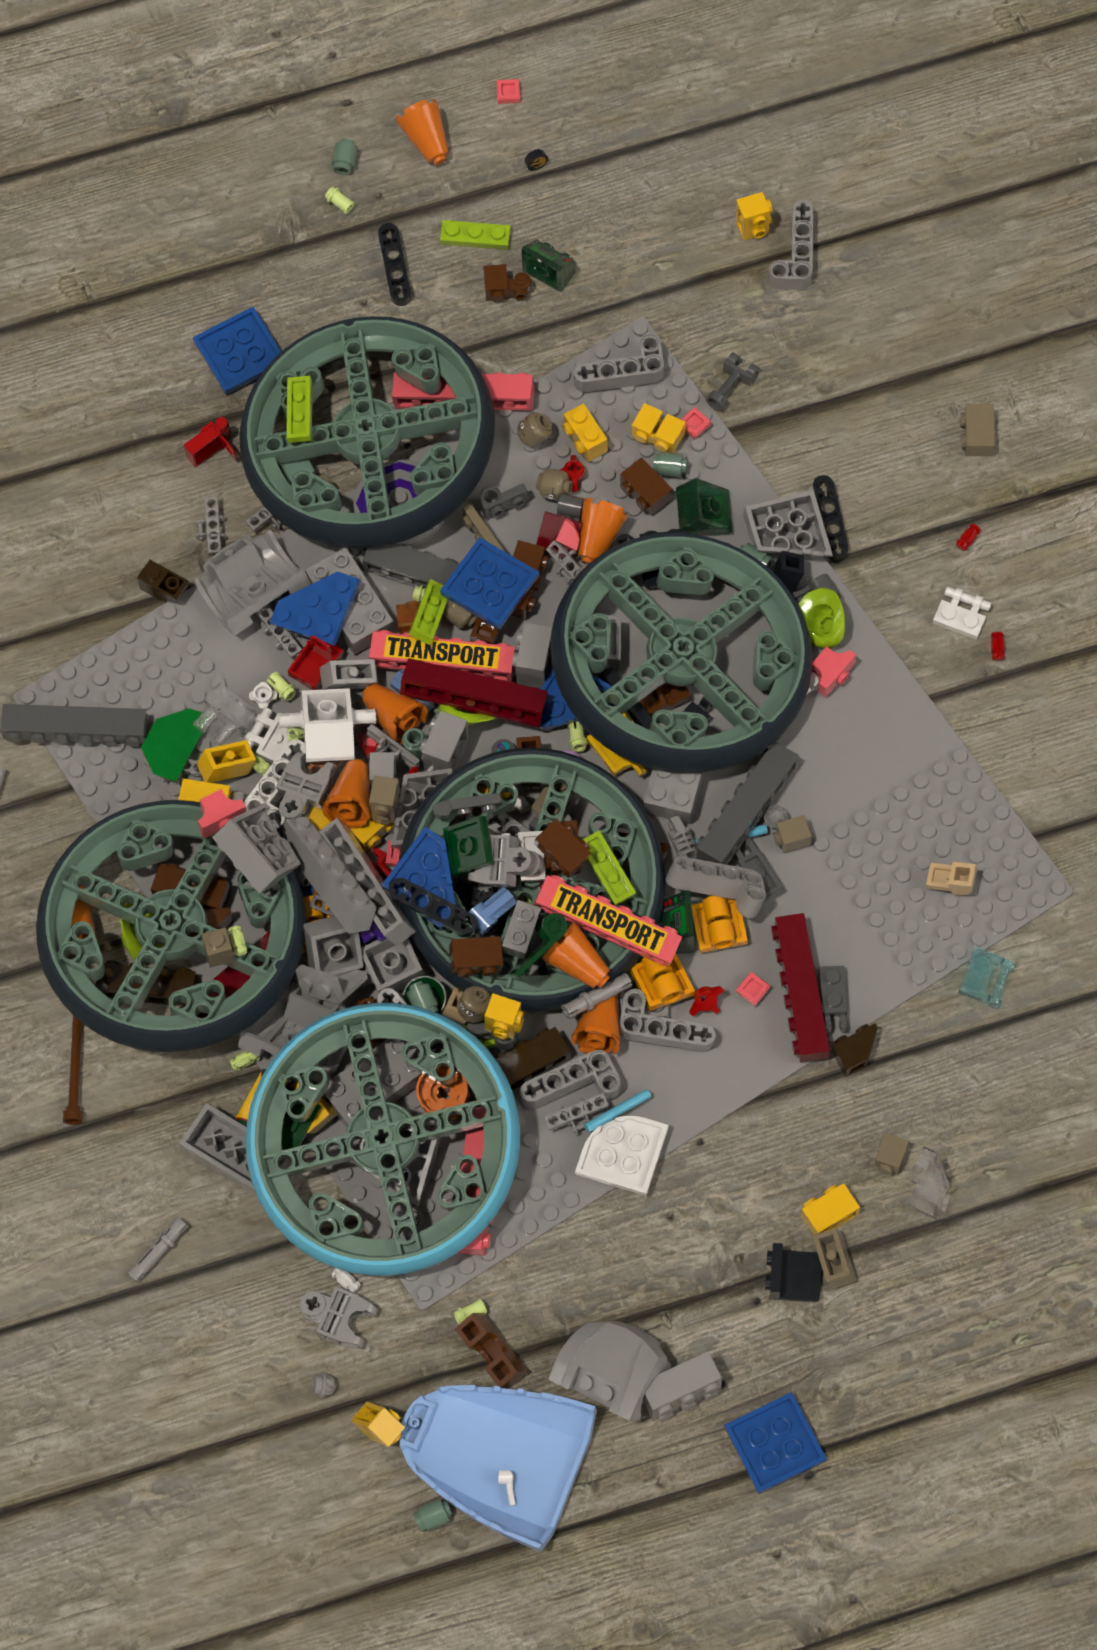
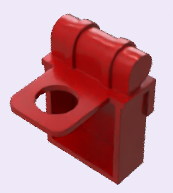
[183,417,238,468]
[287,635,344,690]

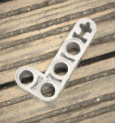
[244,740,305,834]

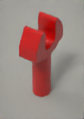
[372,848,391,879]

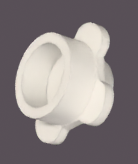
[249,682,278,709]

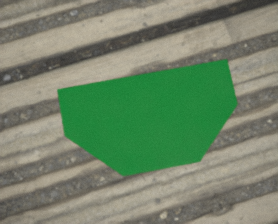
[140,708,212,782]

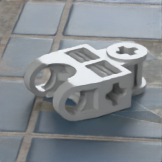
[276,752,337,819]
[468,835,541,887]
[300,1286,378,1349]

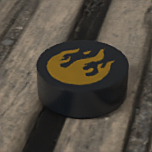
[524,149,548,171]

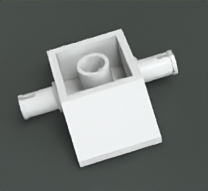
[279,688,376,762]

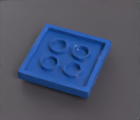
[192,307,281,395]
[440,537,539,630]
[724,1392,827,1495]

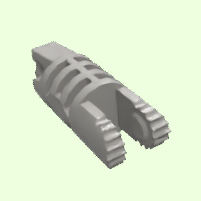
[668,815,697,859]

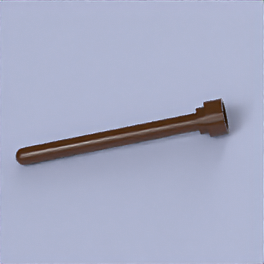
[63,1016,83,1125]

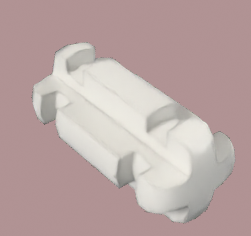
[332,1268,361,1293]

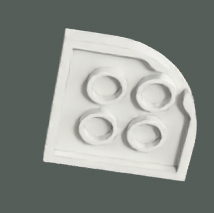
[575,1116,669,1196]

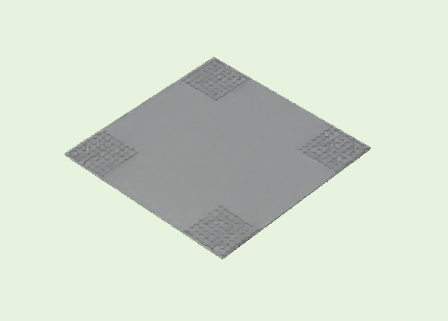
[14,318,1073,1311]

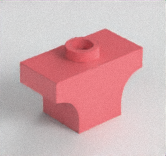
[812,646,856,698]
[198,789,246,839]

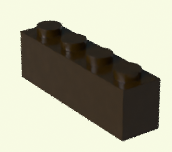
[95,960,198,1006]
[494,1026,571,1091]

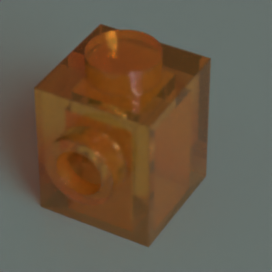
[396,601,420,634]

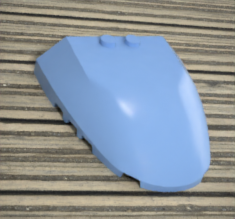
[399,1385,597,1552]

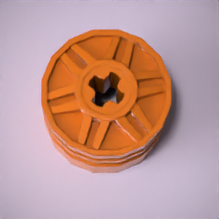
[416,1066,471,1121]

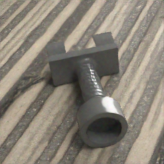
[706,352,760,410]

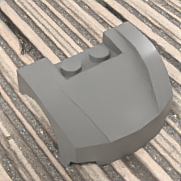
[195,530,311,636]
[238,983,348,1083]
[548,1320,671,1421]

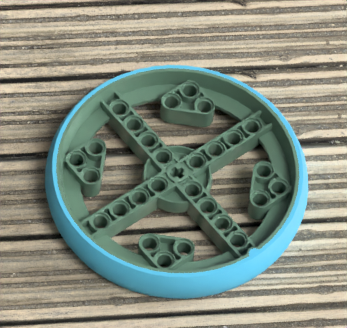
[246,1003,520,1276]

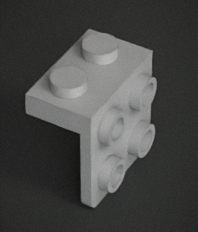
[296,964,368,1005]

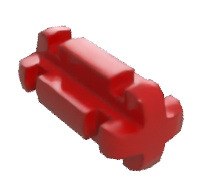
[956,523,981,551]
[991,632,1005,661]

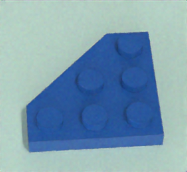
[269,571,361,647]
[538,670,615,730]
[382,826,456,930]

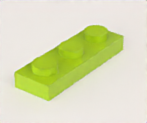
[440,220,511,250]
[286,376,312,443]
[408,579,448,645]
[583,830,636,906]

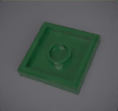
[443,816,494,876]

